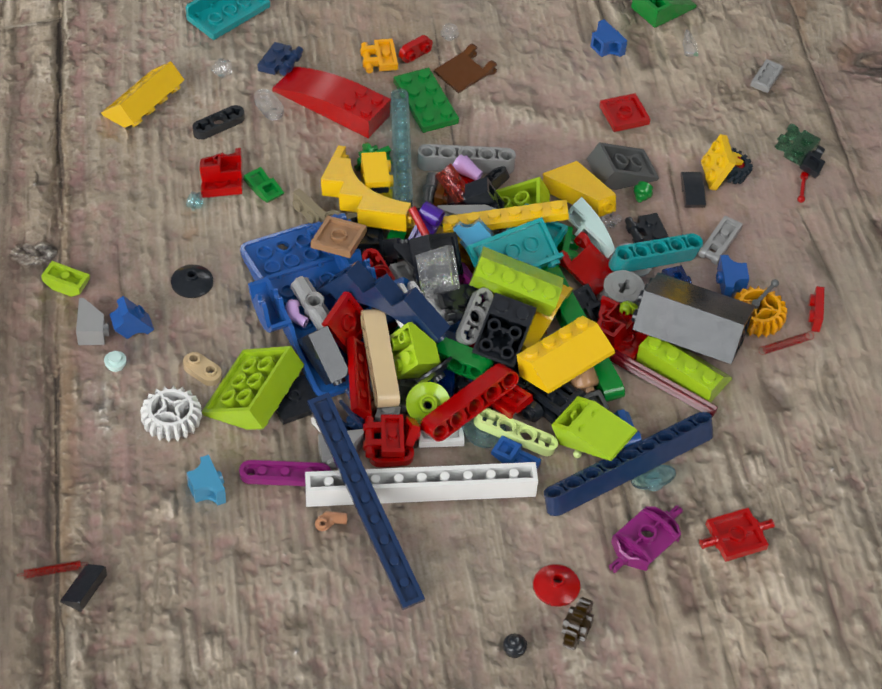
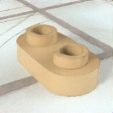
[183,352,222,386]

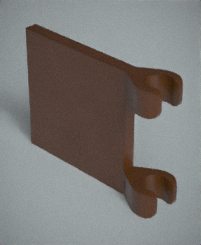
[434,44,497,94]

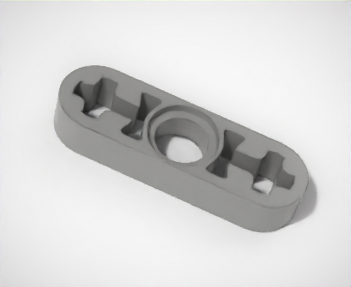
[456,288,493,346]

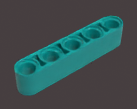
[608,233,703,272]

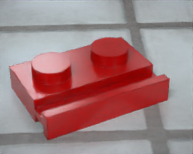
[490,385,533,419]

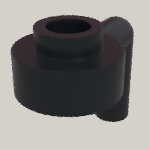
[522,390,544,422]

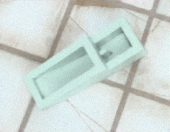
[568,197,615,259]

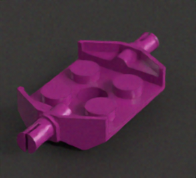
[609,505,683,573]

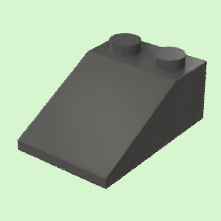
[586,142,659,190]

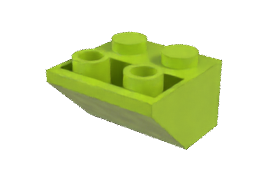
[389,322,441,379]

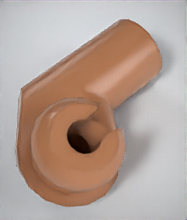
[315,511,348,531]

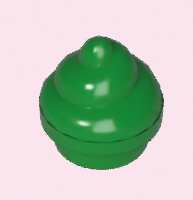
[633,181,653,203]

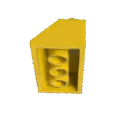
[101,61,185,128]
[517,316,615,394]

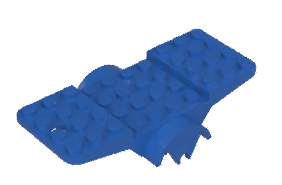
[240,223,377,397]

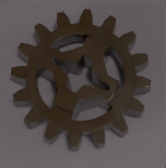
[562,597,594,651]

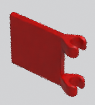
[559,232,614,296]

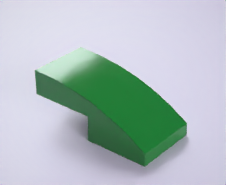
[243,167,284,203]

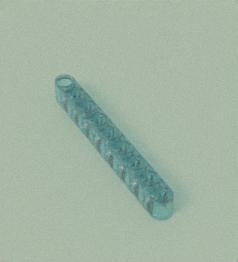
[391,89,413,207]

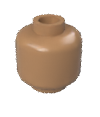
[569,366,599,394]

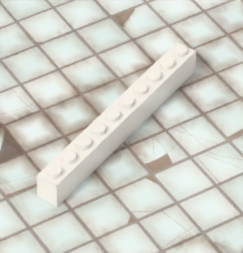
[305,462,538,507]

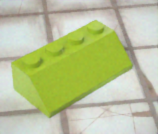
[469,246,564,317]
[636,336,732,402]

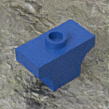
[590,19,627,57]
[716,255,749,297]
[109,296,154,339]

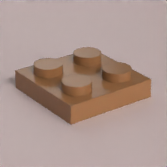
[311,216,367,258]

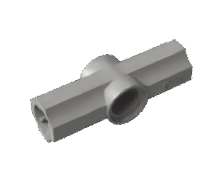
[291,276,329,330]

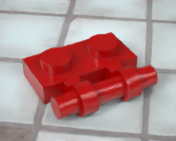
[363,414,405,458]

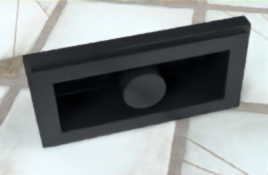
[60,564,107,612]

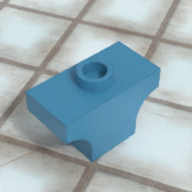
[453,218,493,250]
[187,455,226,506]

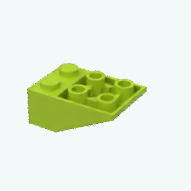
[552,396,637,461]

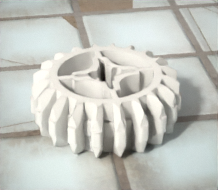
[140,385,202,442]

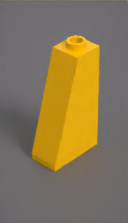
[543,161,616,217]

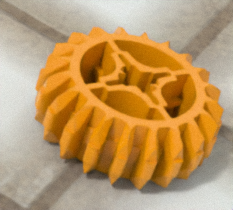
[734,285,787,338]

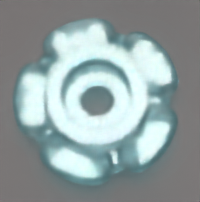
[186,191,203,211]

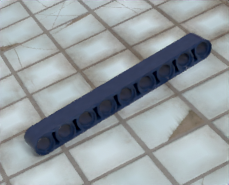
[544,412,714,516]

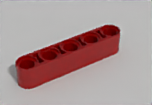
[420,363,519,442]

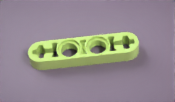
[473,408,558,456]

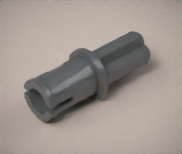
[422,172,439,204]

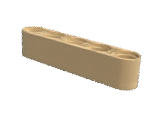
[361,309,400,408]

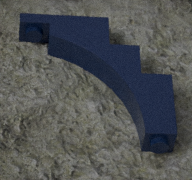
[316,260,450,344]

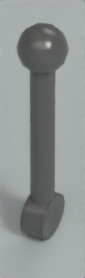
[751,279,779,309]

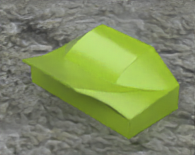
[41,261,90,297]

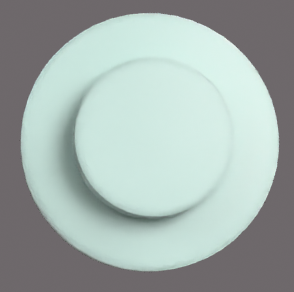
[104,351,127,372]

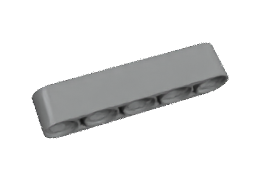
[417,144,516,174]

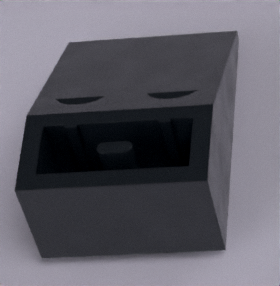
[472,293,537,368]

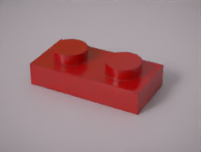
[808,286,825,332]

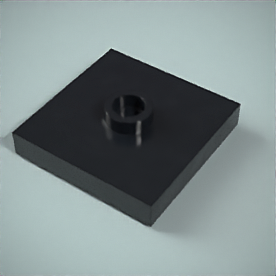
[275,374,318,425]

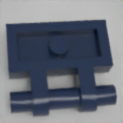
[257,42,304,76]

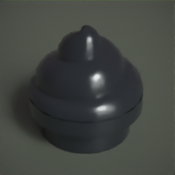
[503,633,527,658]

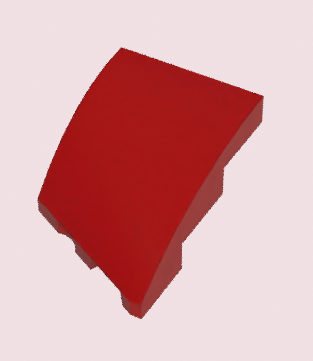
[199,148,243,198]
[597,295,649,360]

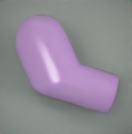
[285,299,309,328]

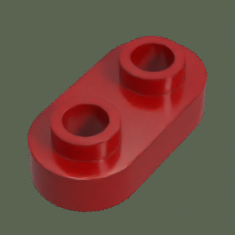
[399,35,433,63]
[369,445,414,468]

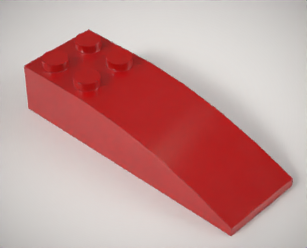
[272,66,391,139]

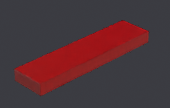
[346,336,372,419]

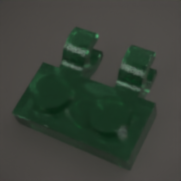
[775,123,821,166]

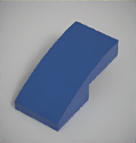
[491,436,541,469]

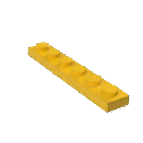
[442,199,569,235]

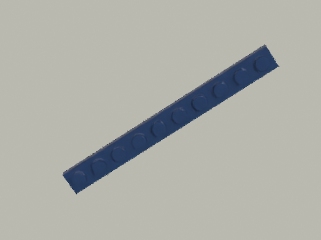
[308,392,425,610]

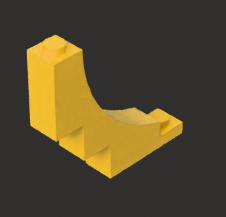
[321,145,414,232]

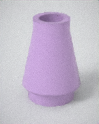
[452,154,483,181]

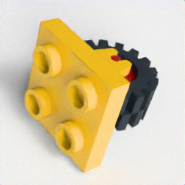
[701,134,753,191]

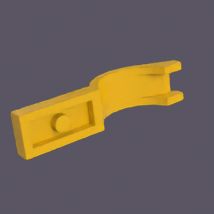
[521,284,573,351]

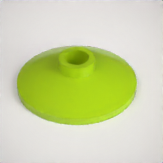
[406,382,450,424]

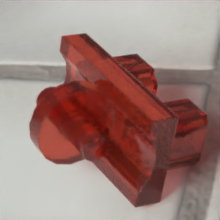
[435,164,466,205]

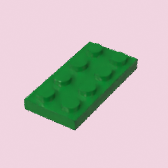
[393,68,459,133]

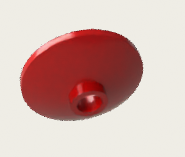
[533,564,580,607]

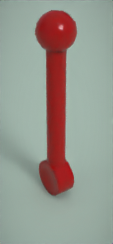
[797,172,809,203]

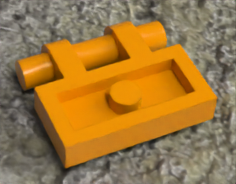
[360,38,398,74]

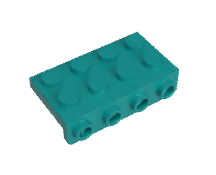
[186,0,271,40]
[466,217,564,269]

